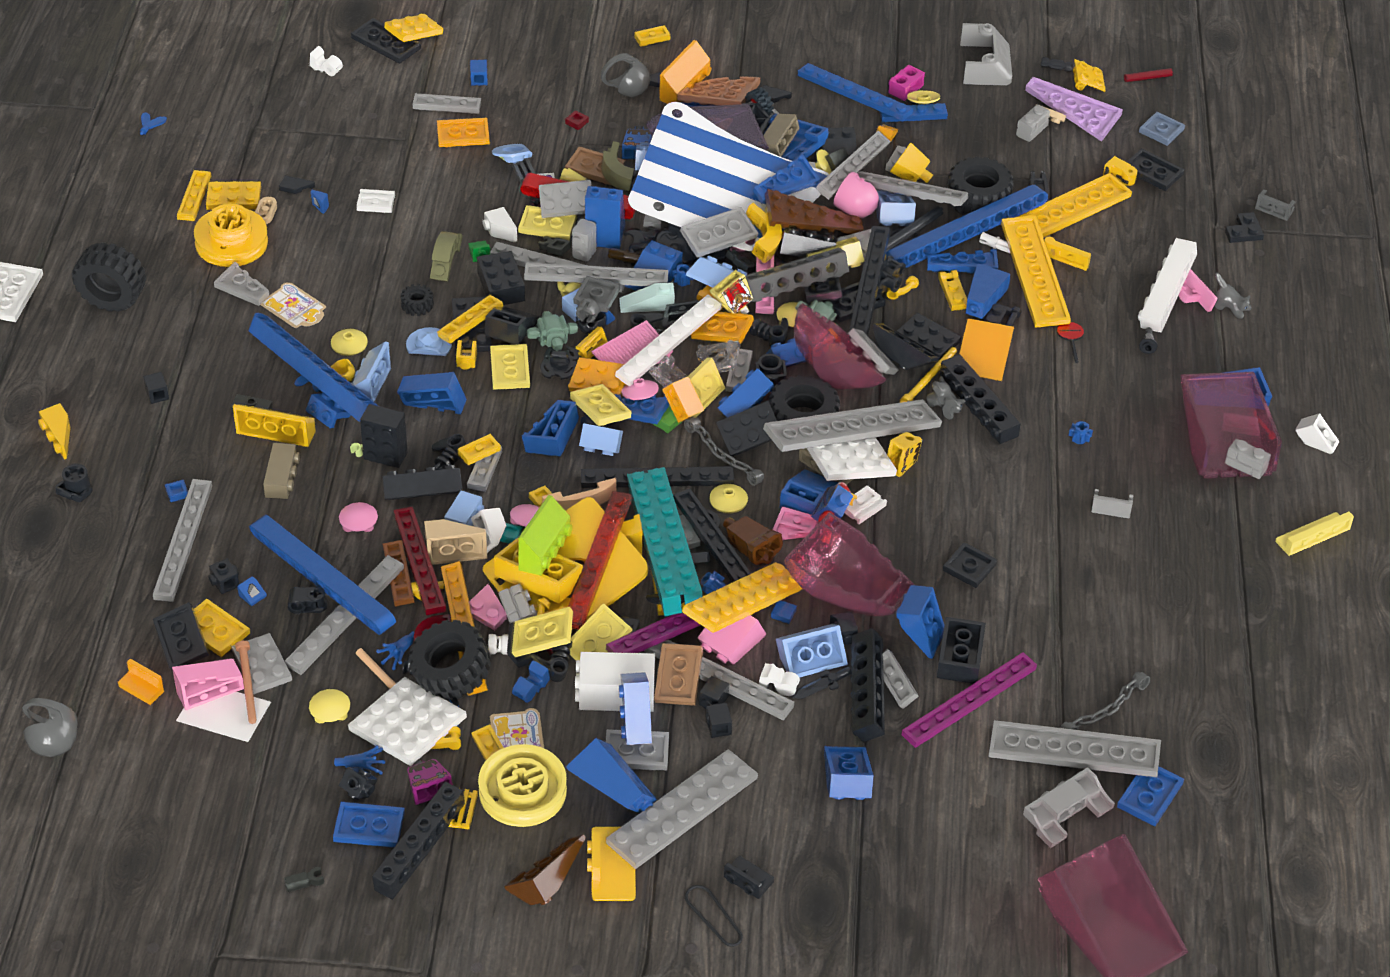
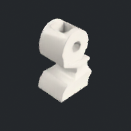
[309,46,343,76]
[759,663,800,696]

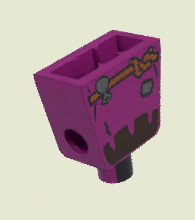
[407,759,453,805]

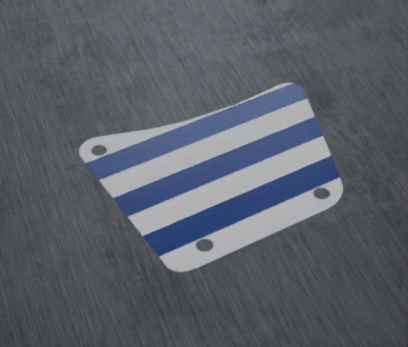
[628,102,829,251]

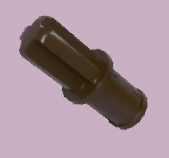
[608,248,641,264]

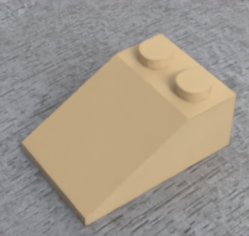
[424,519,487,565]

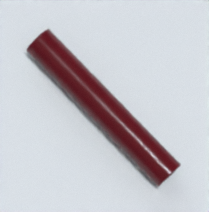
[1124,68,1173,82]

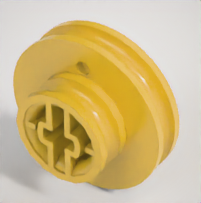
[194,204,268,267]

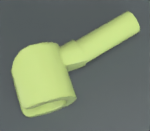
[350,443,363,457]

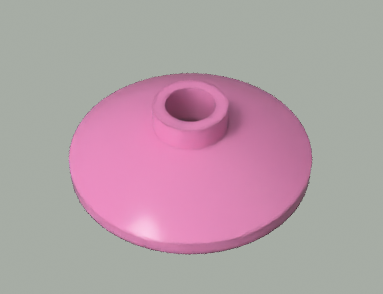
[622,378,659,400]

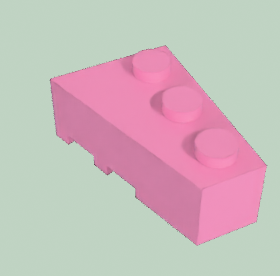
[172,659,244,710]

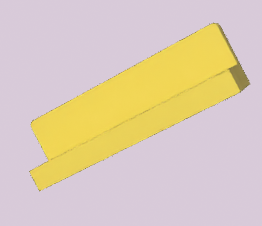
[1276,512,1354,556]

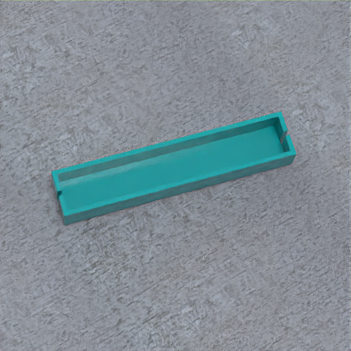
[627,467,703,616]

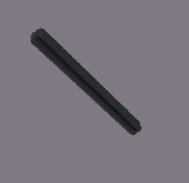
[886,206,944,252]

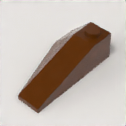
[504,834,586,905]

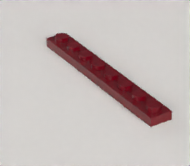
[394,506,446,616]

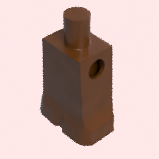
[723,516,783,565]

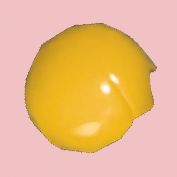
[331,359,356,382]

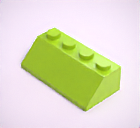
[519,495,572,576]

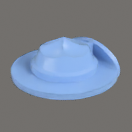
[492,144,532,164]
[406,327,452,356]

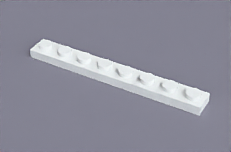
[615,295,722,386]

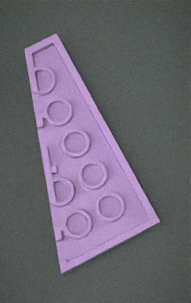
[1025,77,1123,142]

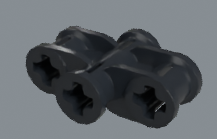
[876,256,906,299]

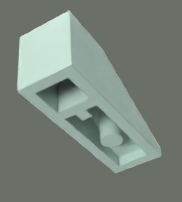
[619,283,675,313]

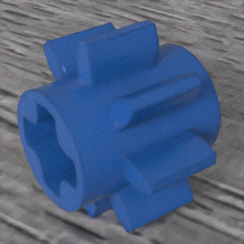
[672,264,694,286]
[1069,421,1093,444]
[701,571,725,594]

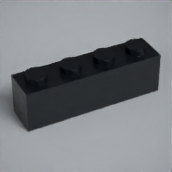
[382,465,462,501]

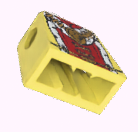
[710,270,753,314]

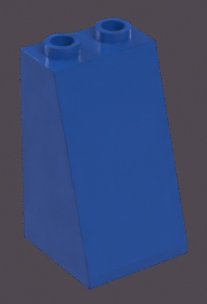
[585,186,625,249]
[566,738,657,813]

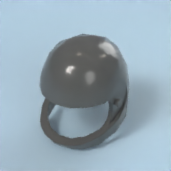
[601,53,651,98]
[22,698,78,757]

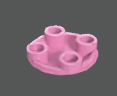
[339,502,378,532]
[510,504,540,527]

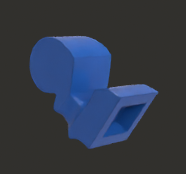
[512,660,550,703]

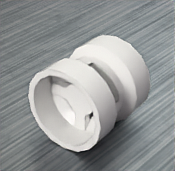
[488,634,508,655]

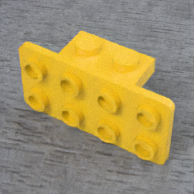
[587,827,636,901]

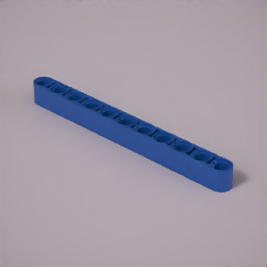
[886,185,1048,268]
[249,313,378,422]
[249,514,396,635]

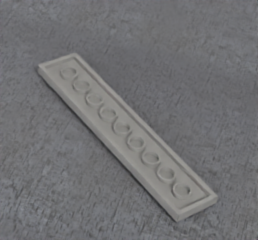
[763,399,942,452]

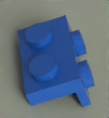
[767,338,811,367]
[306,393,350,428]

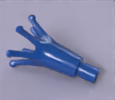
[376,631,415,670]
[334,745,385,775]

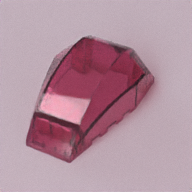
[794,303,887,390]
[784,512,916,616]

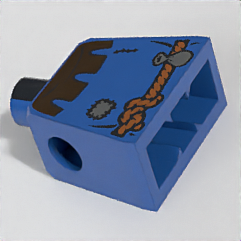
[622,125,652,159]

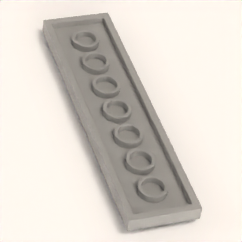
[989,720,1161,777]
[606,749,758,869]

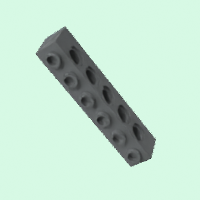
[745,247,849,302]

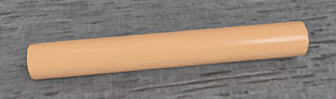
[356,648,396,689]

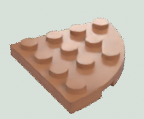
[678,77,760,109]

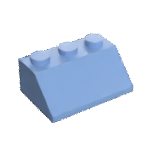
[686,256,748,287]
[351,342,391,402]
[776,624,848,677]

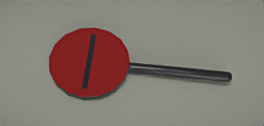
[1057,322,1084,363]

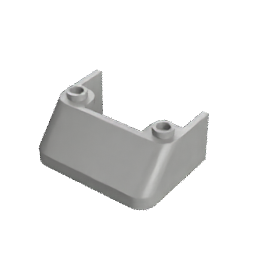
[960,23,1012,85]

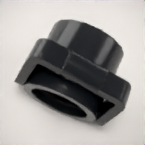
[755,354,787,385]
[55,464,93,502]

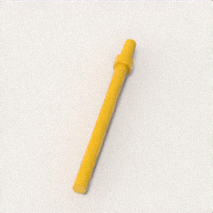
[899,347,957,403]

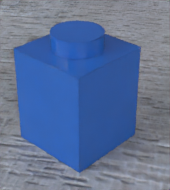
[470,60,488,86]

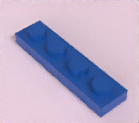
[879,103,948,122]

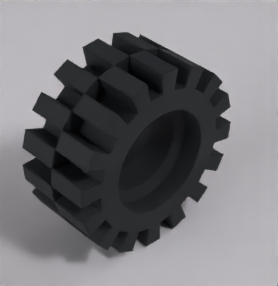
[401,284,434,316]

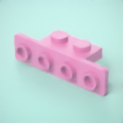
[1178,269,1217,312]

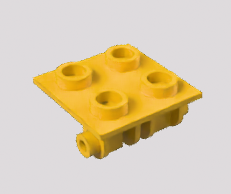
[1073,59,1106,92]

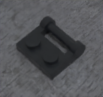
[662,300,700,331]
[982,303,1022,327]

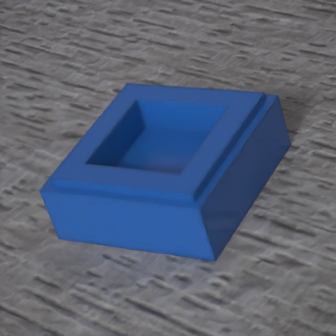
[165,480,188,502]
[771,600,797,624]

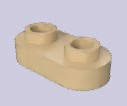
[1036,104,1066,124]
[255,197,277,224]

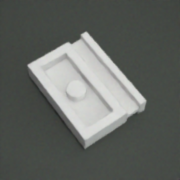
[357,189,395,213]
[845,486,887,524]

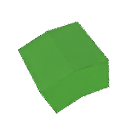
[653,405,681,433]

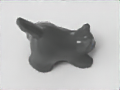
[1214,272,1252,319]
[926,376,965,420]

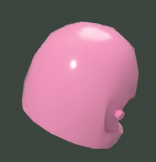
[833,172,879,218]

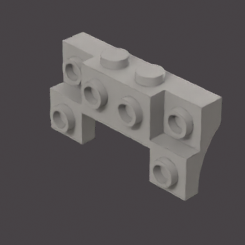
[1023,767,1115,848]

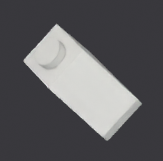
[483,207,517,242]
[1295,413,1339,454]
[471,508,506,553]

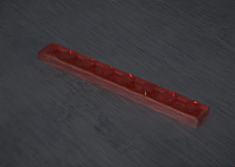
[568,491,633,629]

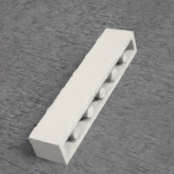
[1138,238,1197,332]

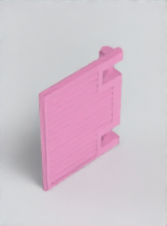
[591,320,673,364]

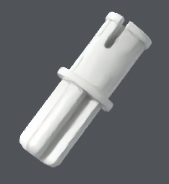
[979,232,1010,253]

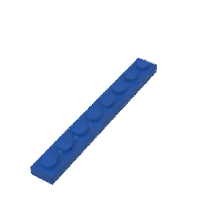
[798,63,913,121]

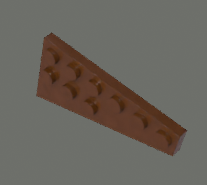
[765,189,863,234]

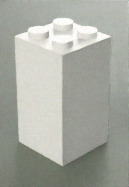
[575,652,655,712]

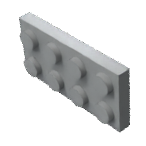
[680,207,758,258]

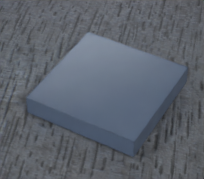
[1139,112,1185,146]

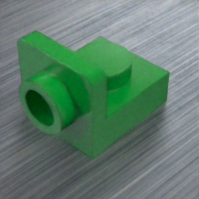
[468,240,490,262]

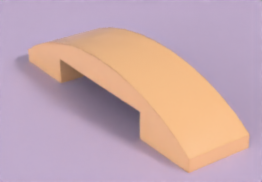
[542,478,616,511]

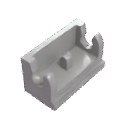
[1091,489,1133,518]

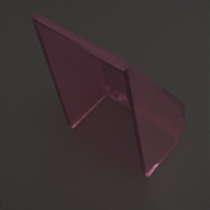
[1181,372,1282,478]
[1037,834,1188,977]

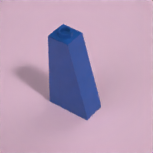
[966,263,1010,319]

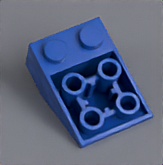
[780,469,839,515]

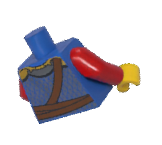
[811,482,857,544]

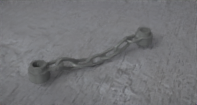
[684,417,764,486]
[1060,672,1150,730]

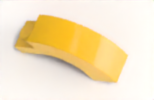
[746,203,782,264]

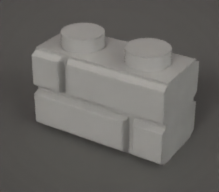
[1016,105,1050,142]
[572,219,596,262]
[1225,439,1271,479]
[498,584,537,623]

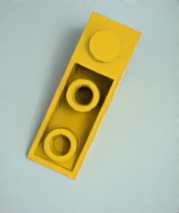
[38,403,70,460]

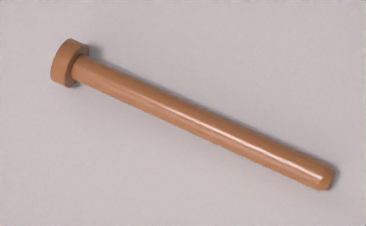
[235,641,257,724]

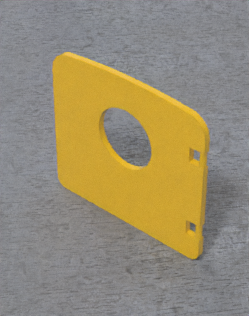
[483,497,648,629]

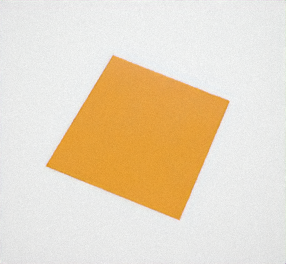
[959,319,1014,381]

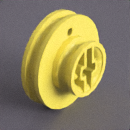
[478,744,567,827]

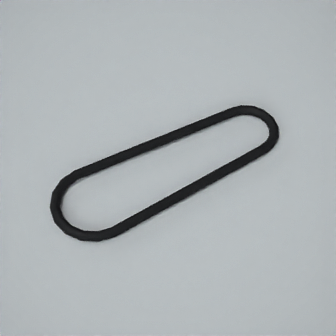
[685,885,743,946]

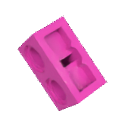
[888,65,925,101]

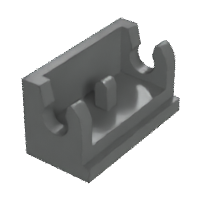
[1255,189,1296,221]

